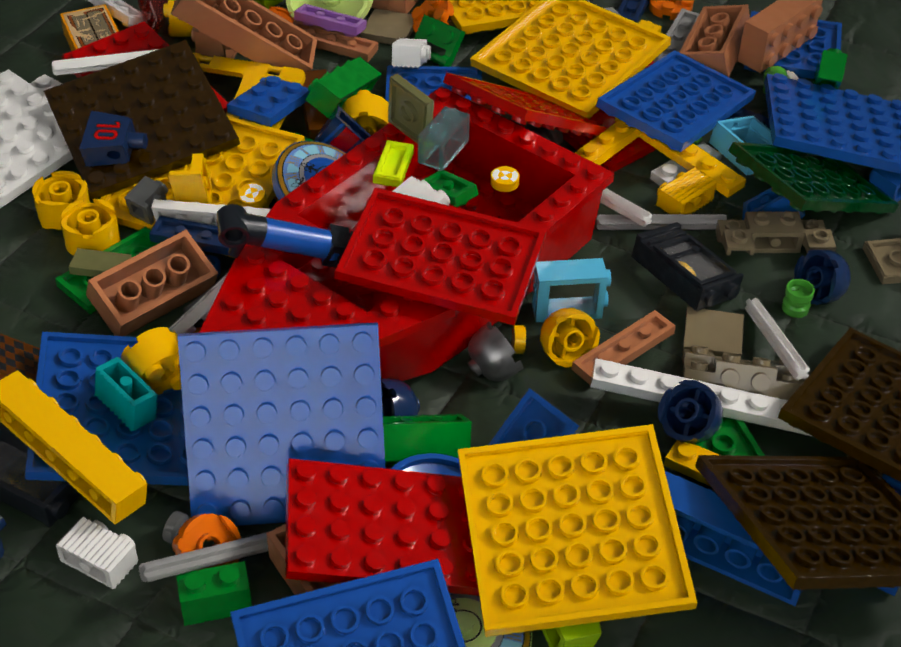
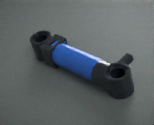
[216,204,354,268]

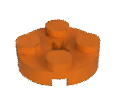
[412,0,454,33]
[649,0,694,20]
[172,513,241,571]

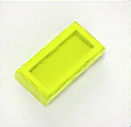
[373,140,414,187]

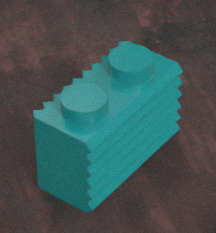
[95,357,158,431]

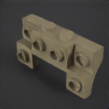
[715,211,837,255]
[682,345,804,400]

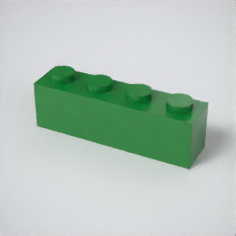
[305,56,381,118]
[383,414,472,466]

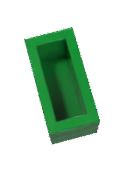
[813,48,848,89]
[176,561,252,626]

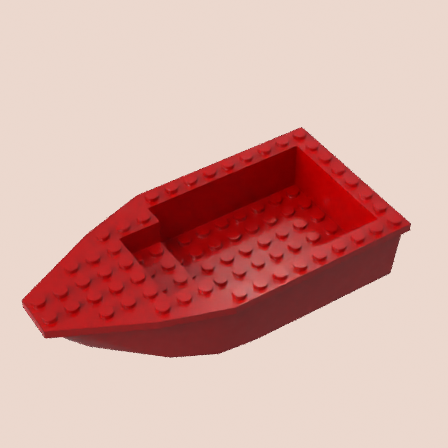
[199,86,614,381]

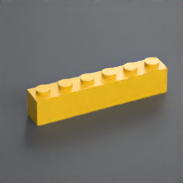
[0,370,147,525]

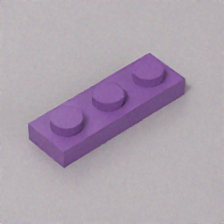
[294,4,367,37]

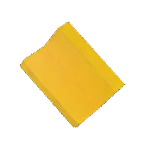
[168,153,213,204]

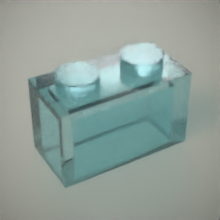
[418,106,470,171]

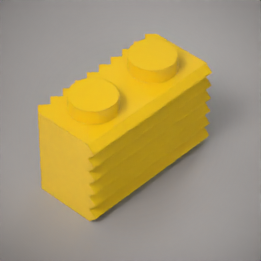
[656,167,717,214]

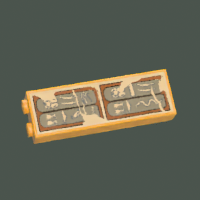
[60,4,119,51]

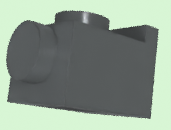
[124,176,168,225]

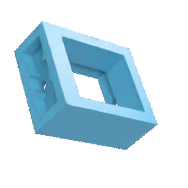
[709,115,772,176]
[532,258,611,322]

